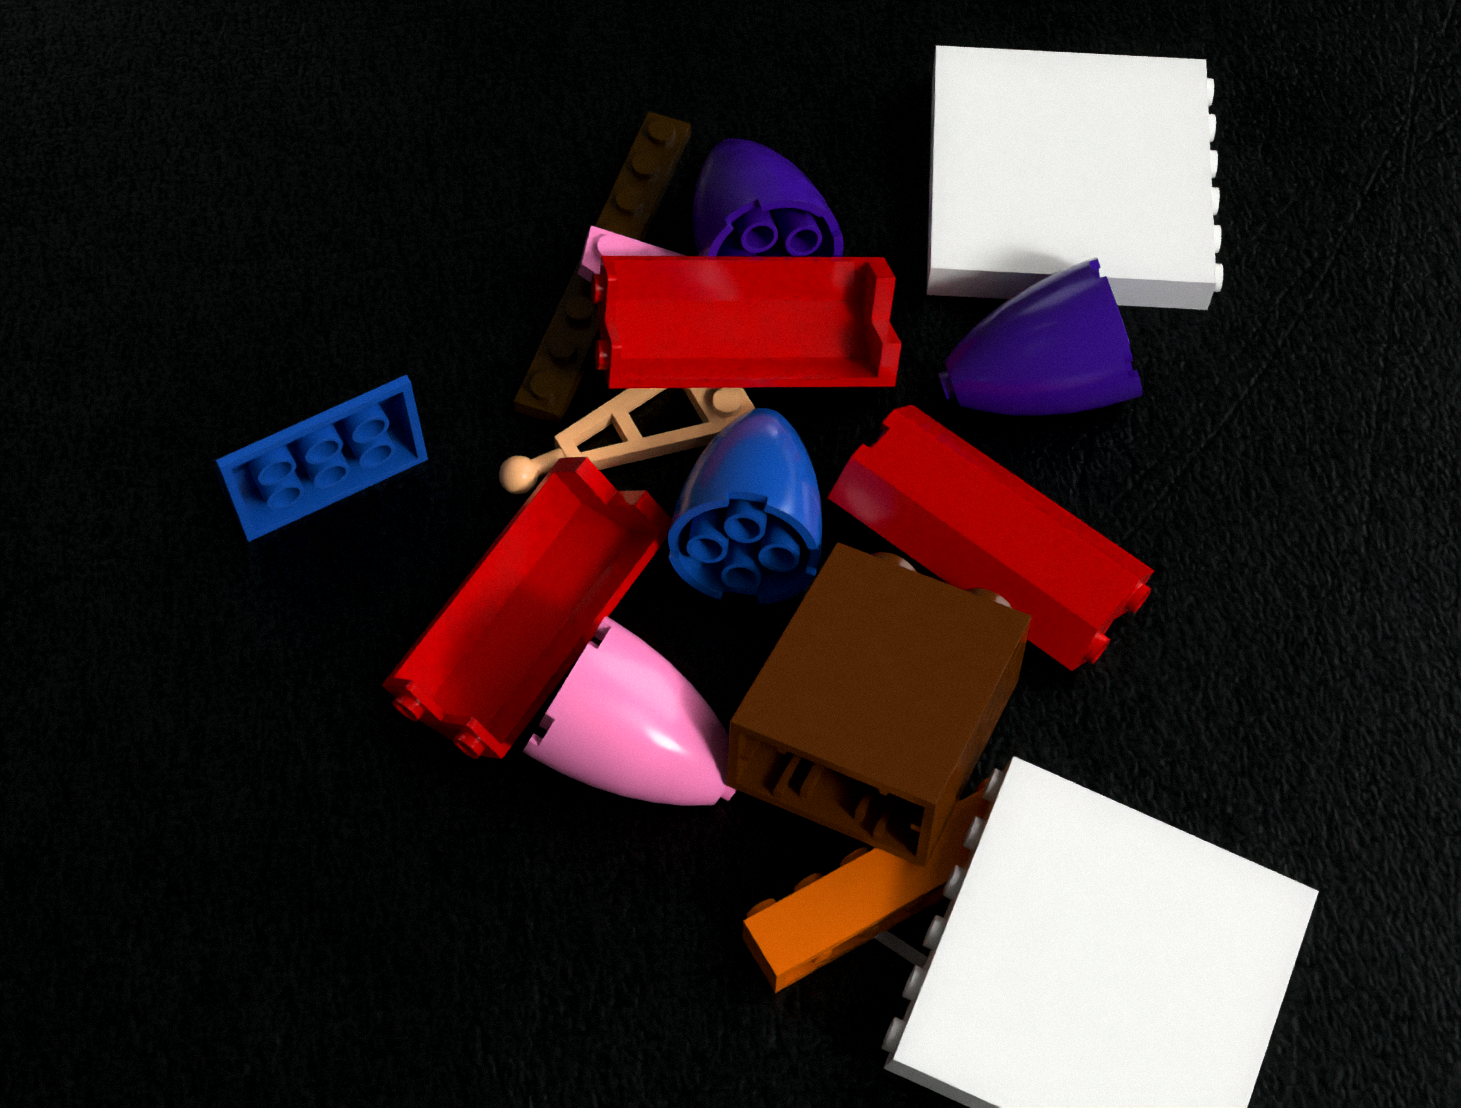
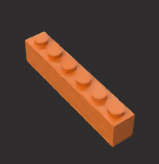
[742,777,990,993]

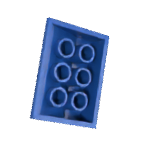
[215,374,428,542]

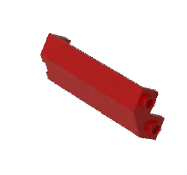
[591,256,902,389]
[827,405,1154,671]
[382,457,672,759]

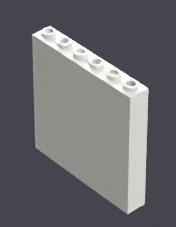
[927,45,1223,310]
[881,756,1319,1108]

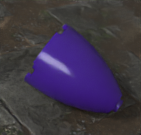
[693,138,843,257]
[938,257,1143,416]

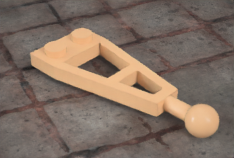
[499,388,756,495]

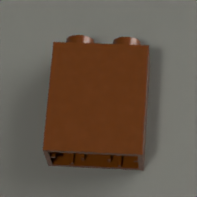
[726,542,1032,867]

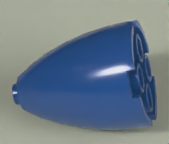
[668,408,822,605]

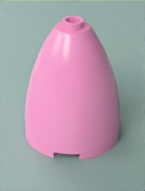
[523,616,736,806]

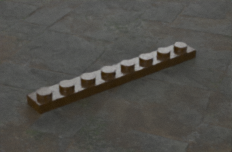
[514,111,691,425]

